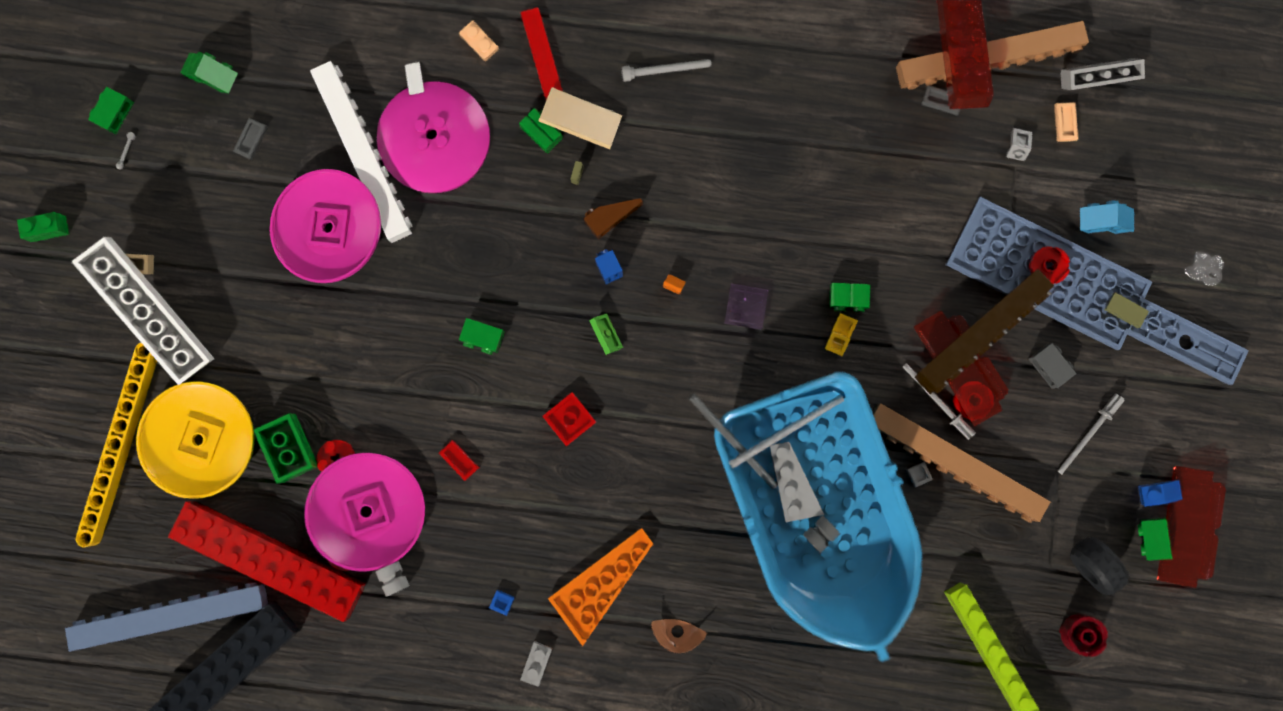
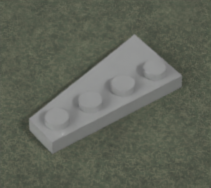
[770,442,824,522]

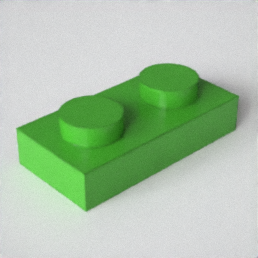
[589,313,623,355]

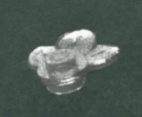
[1184,251,1224,286]

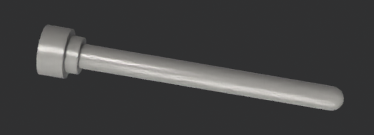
[622,59,712,82]

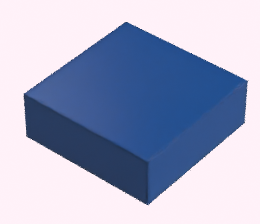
[489,589,515,616]

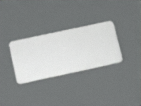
[405,62,424,95]

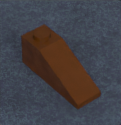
[584,198,643,240]

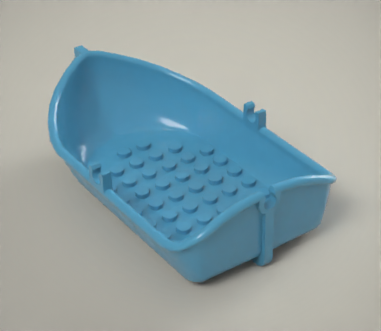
[714,372,922,661]

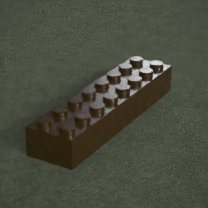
[914,269,1054,394]

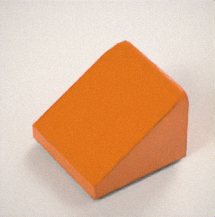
[663,275,685,295]

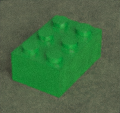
[253,414,317,483]

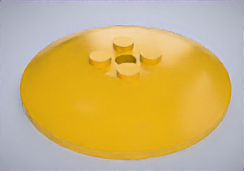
[136,382,254,498]

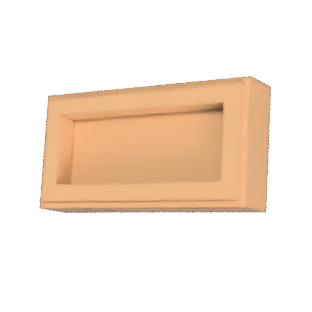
[1054,102,1078,142]

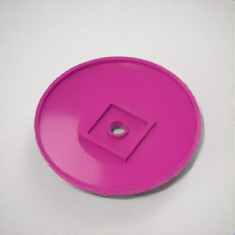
[377,82,490,193]
[270,169,381,283]
[305,453,425,571]

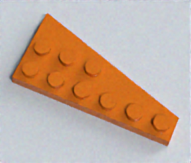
[548,528,653,646]

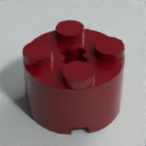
[1059,614,1108,657]

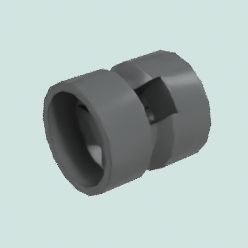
[803,515,840,553]

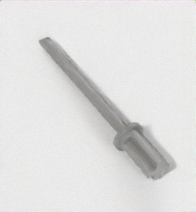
[903,363,976,440]
[1058,393,1125,475]

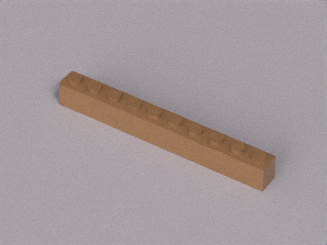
[896,21,1089,89]
[872,403,1050,523]

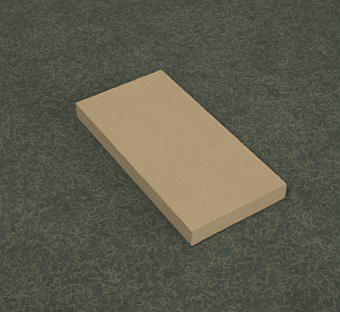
[539,88,622,149]

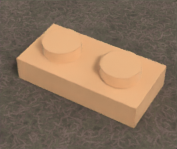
[459,20,499,62]

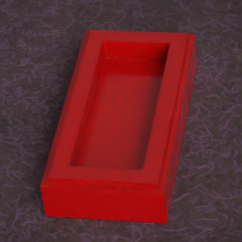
[439,440,480,481]

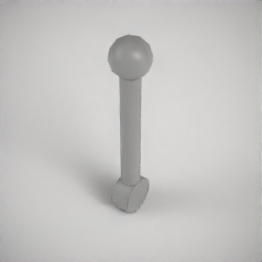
[116,132,136,169]

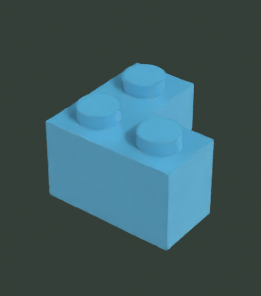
[1080,201,1134,234]

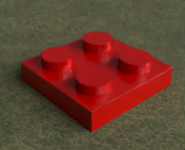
[542,392,596,446]

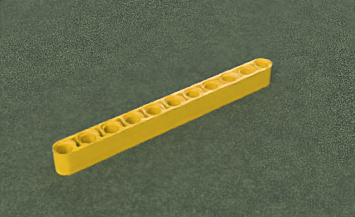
[76,343,157,547]

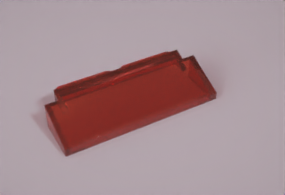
[914,311,1008,426]
[1157,466,1226,588]

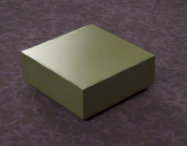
[571,161,583,185]

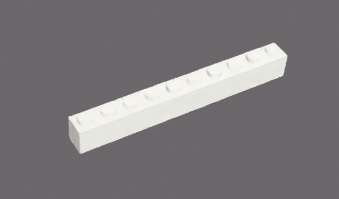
[310,61,413,243]

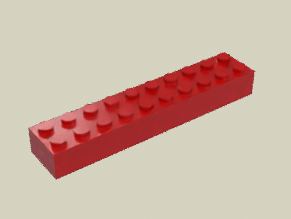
[168,501,367,622]

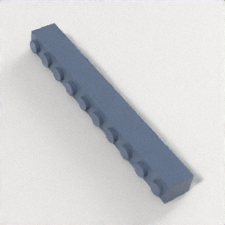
[65,582,268,652]

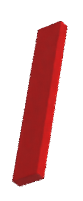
[520,7,563,101]

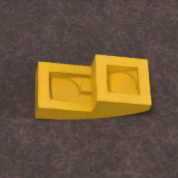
[825,313,858,356]

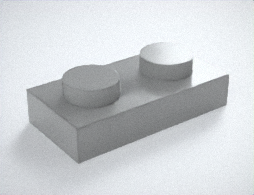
[520,641,552,687]

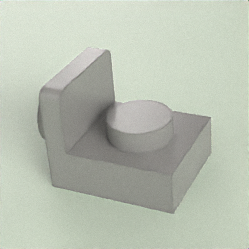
[1007,128,1032,161]

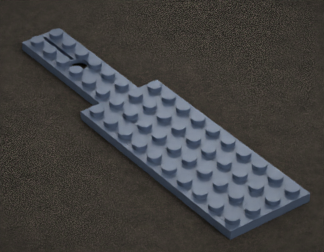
[945,197,1249,385]

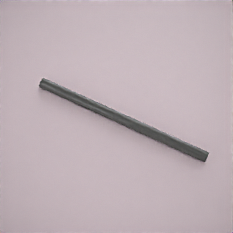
[688,393,778,489]

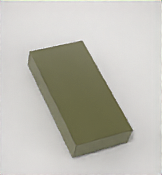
[1104,292,1149,328]

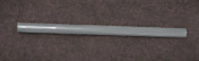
[729,395,844,468]

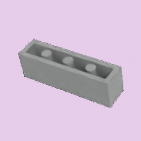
[1061,58,1145,90]

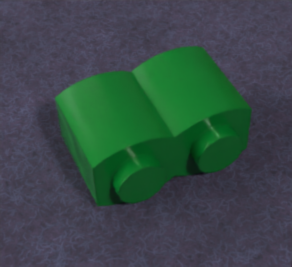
[829,283,870,312]

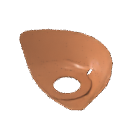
[652,619,706,653]

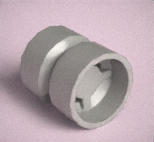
[375,561,410,597]

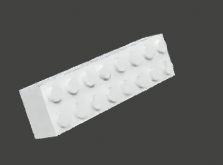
[72,237,214,385]

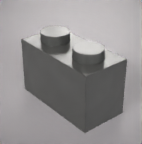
[1028,343,1076,389]

